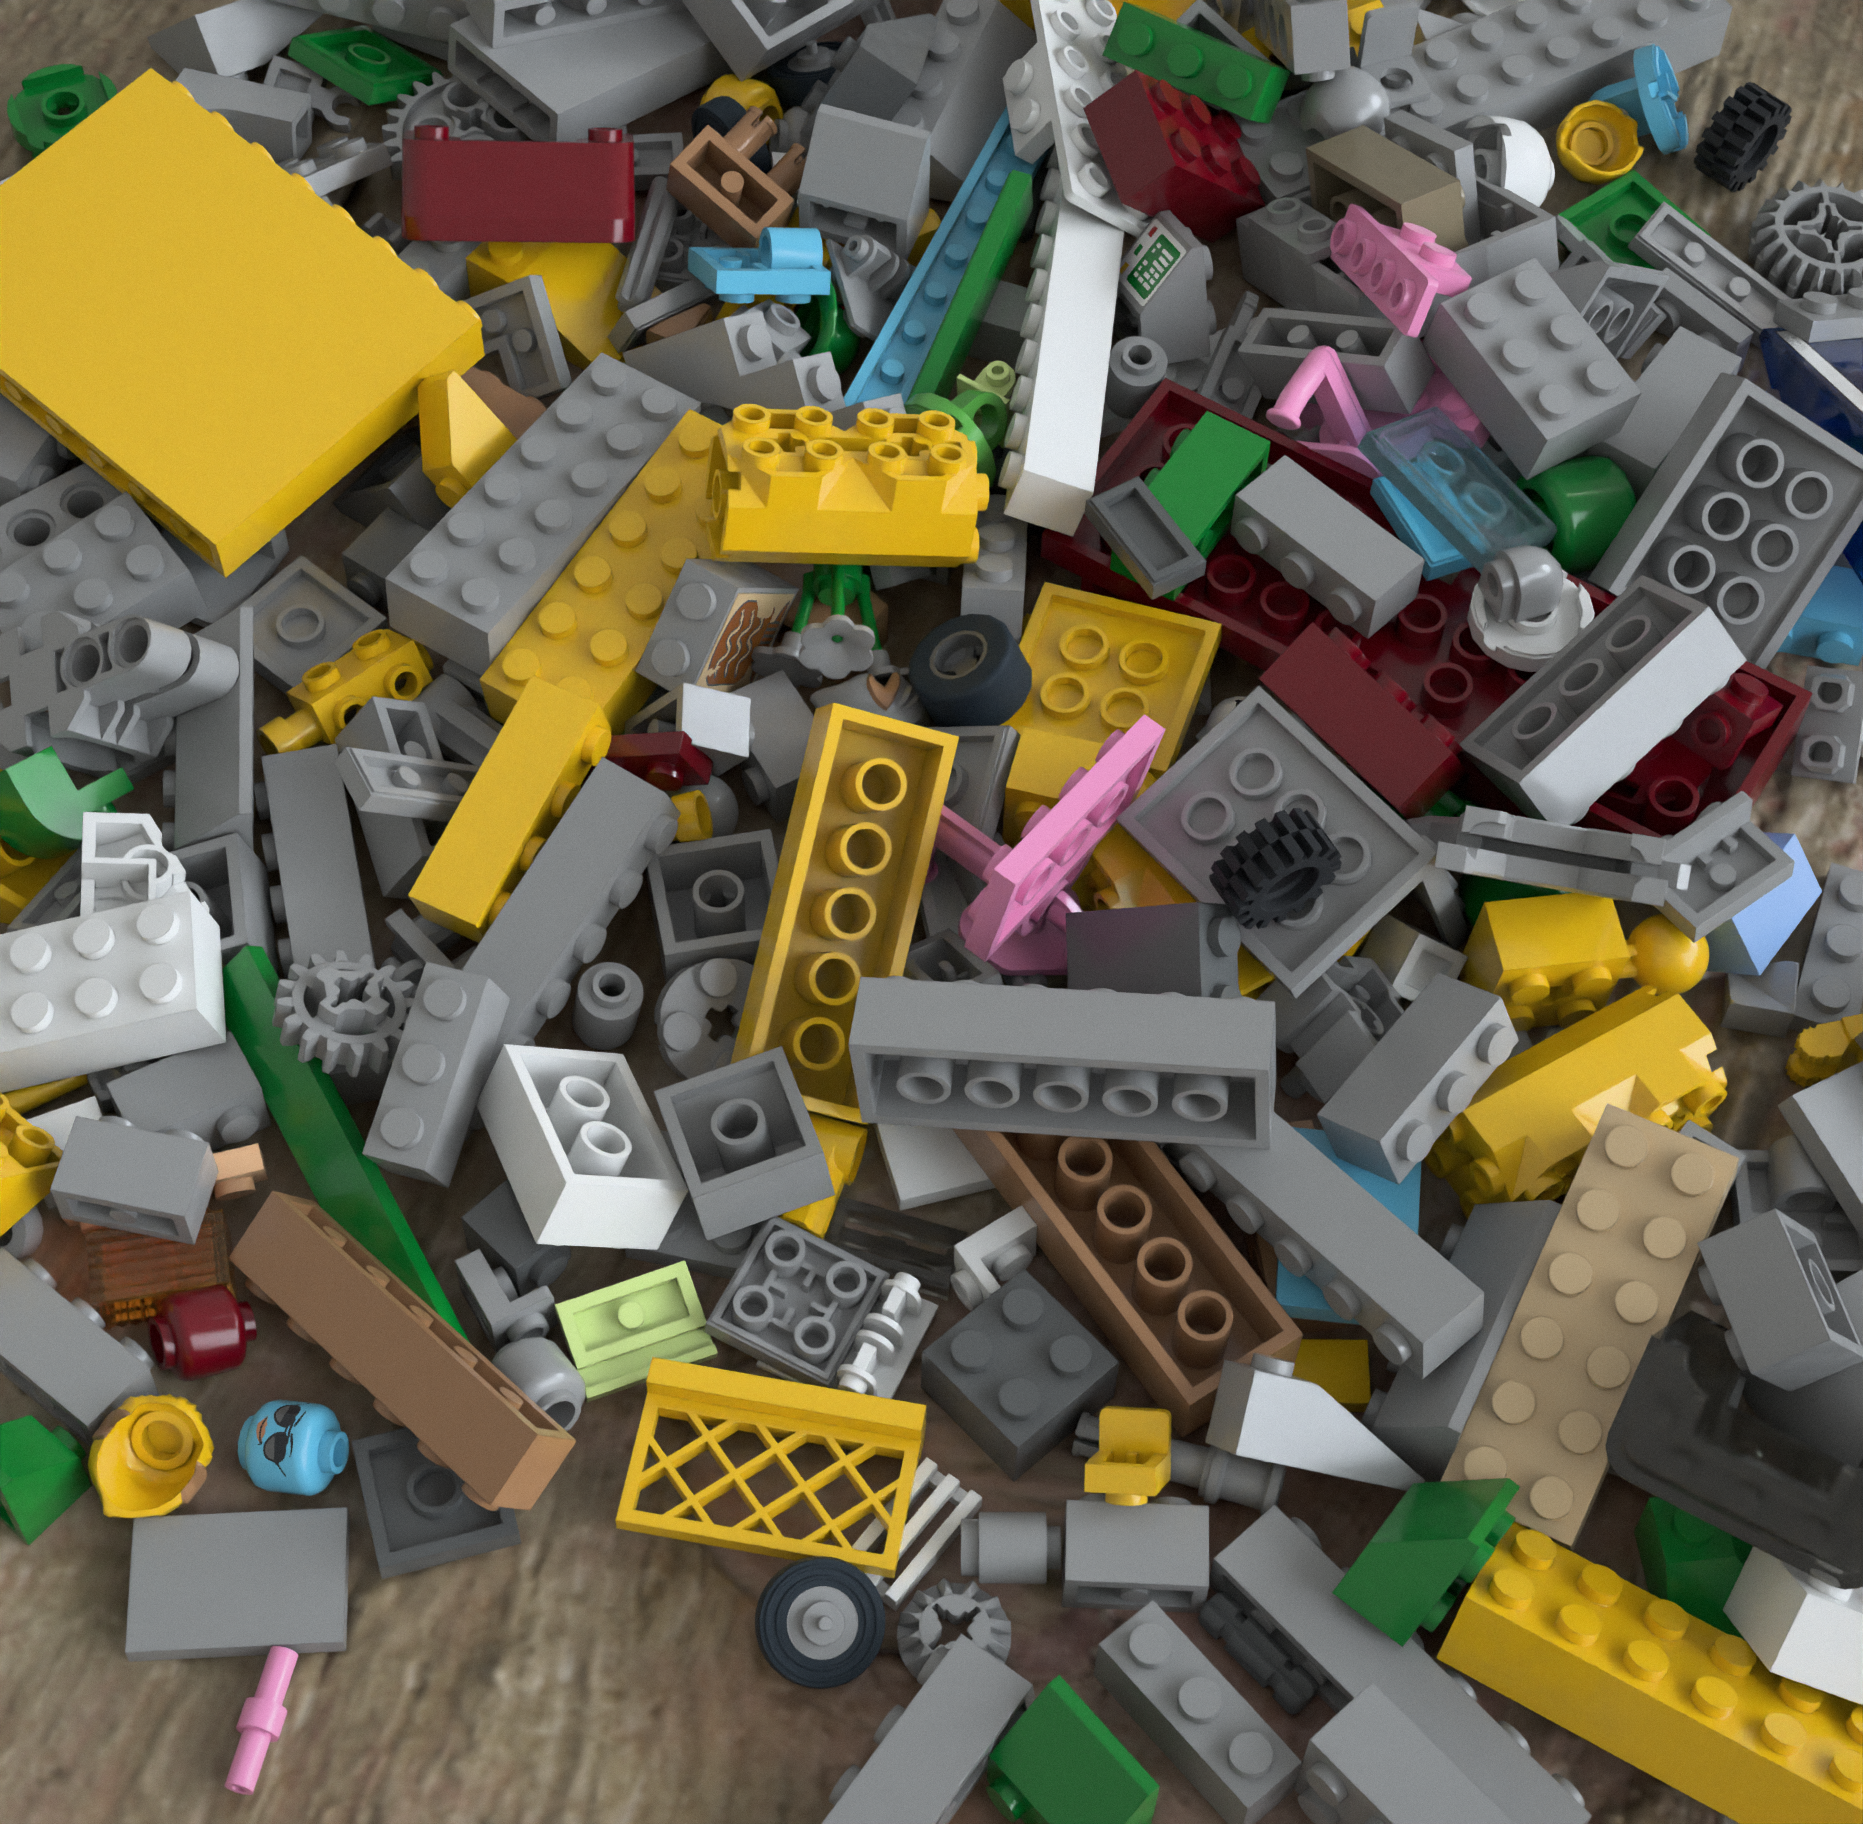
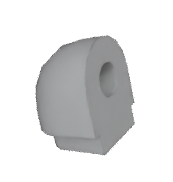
[1478,545,1563,623]

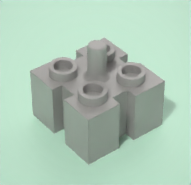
[1256,956,1404,1104]

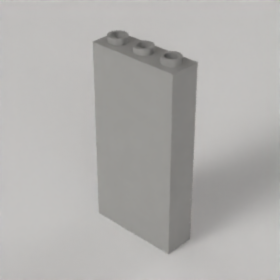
[448,10,733,142]

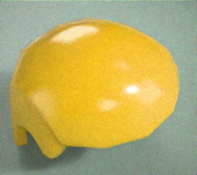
[1556,99,1644,185]

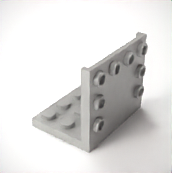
[1116,686,1471,999]

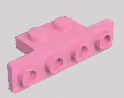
[1330,204,1472,338]

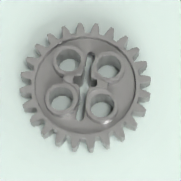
[382,71,533,180]

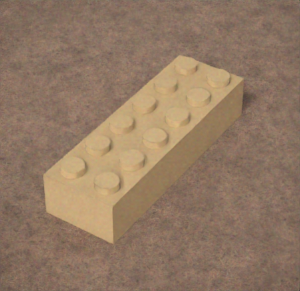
[1440,1103,1739,1552]

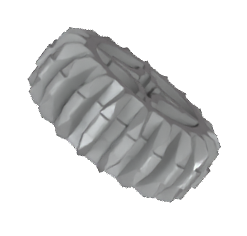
[1748,178,1863,299]

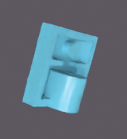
[688,227,831,304]

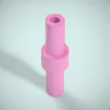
[224,1646,298,1795]

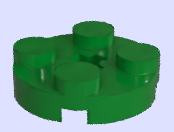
[7,64,118,159]

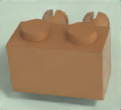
[666,106,807,248]

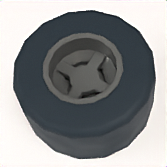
[909,614,1032,727]

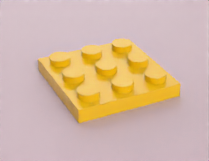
[999,582,1222,780]

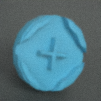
[1589,44,1689,155]

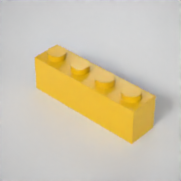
[408,675,612,943]

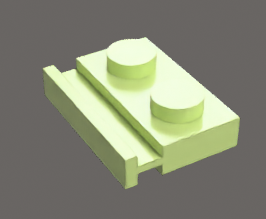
[555,1260,718,1403]

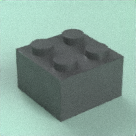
[921,1269,1119,1482]

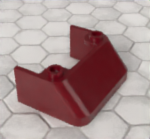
[401,125,635,243]

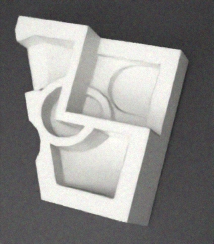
[80,812,209,916]

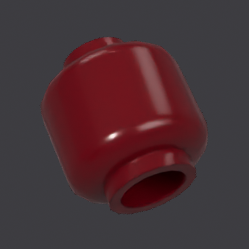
[148,1284,257,1381]

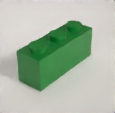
[1102,2,1291,124]
[1110,411,1271,602]

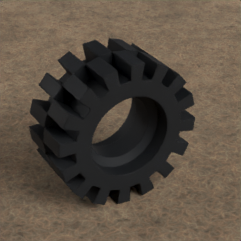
[1694,82,1792,192]
[1209,808,1342,929]

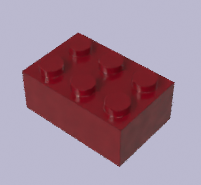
[1083,70,1266,243]
[1259,622,1466,819]

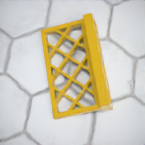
[615,1357,926,1579]

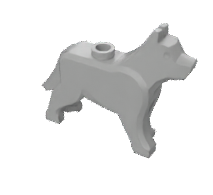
[1404,805,1691,907]

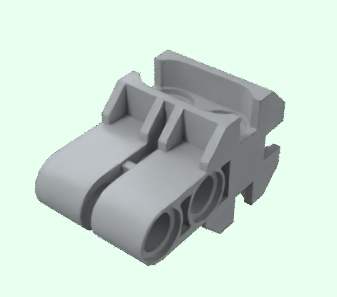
[0,610,239,778]

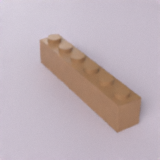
[228,1191,576,1511]

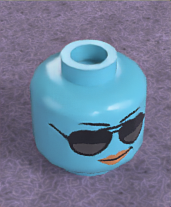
[238,1399,349,1496]

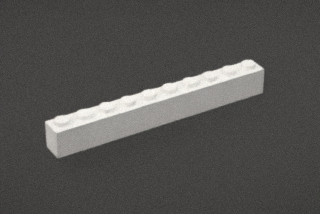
[998,143,1124,537]

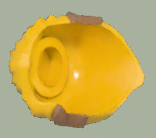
[87,1394,214,1519]

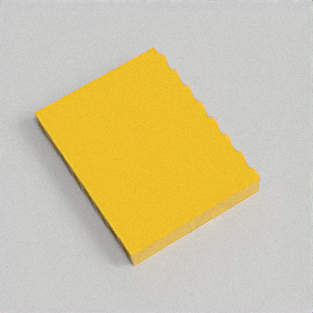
[0,68,485,578]

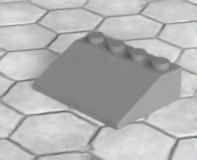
[1587,372,1863,669]

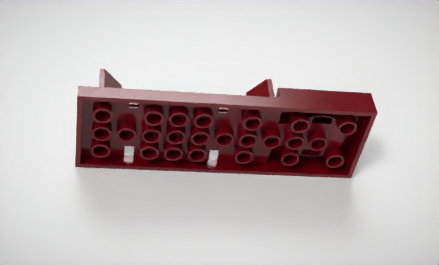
[1040,378,1813,838]

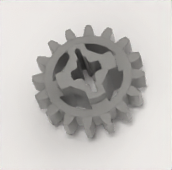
[272,950,414,1077]

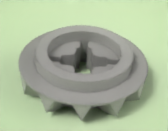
[897,1578,1011,1678]

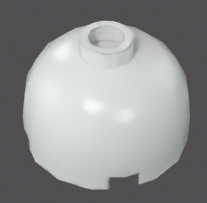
[1464,115,1555,207]

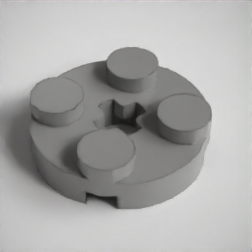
[654,958,754,1080]

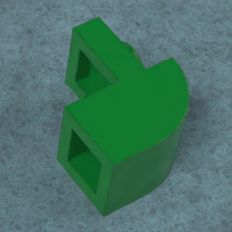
[0,745,134,859]

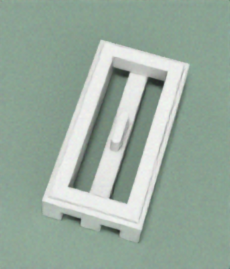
[852,1457,982,1611]

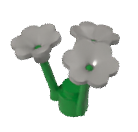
[751,564,912,688]

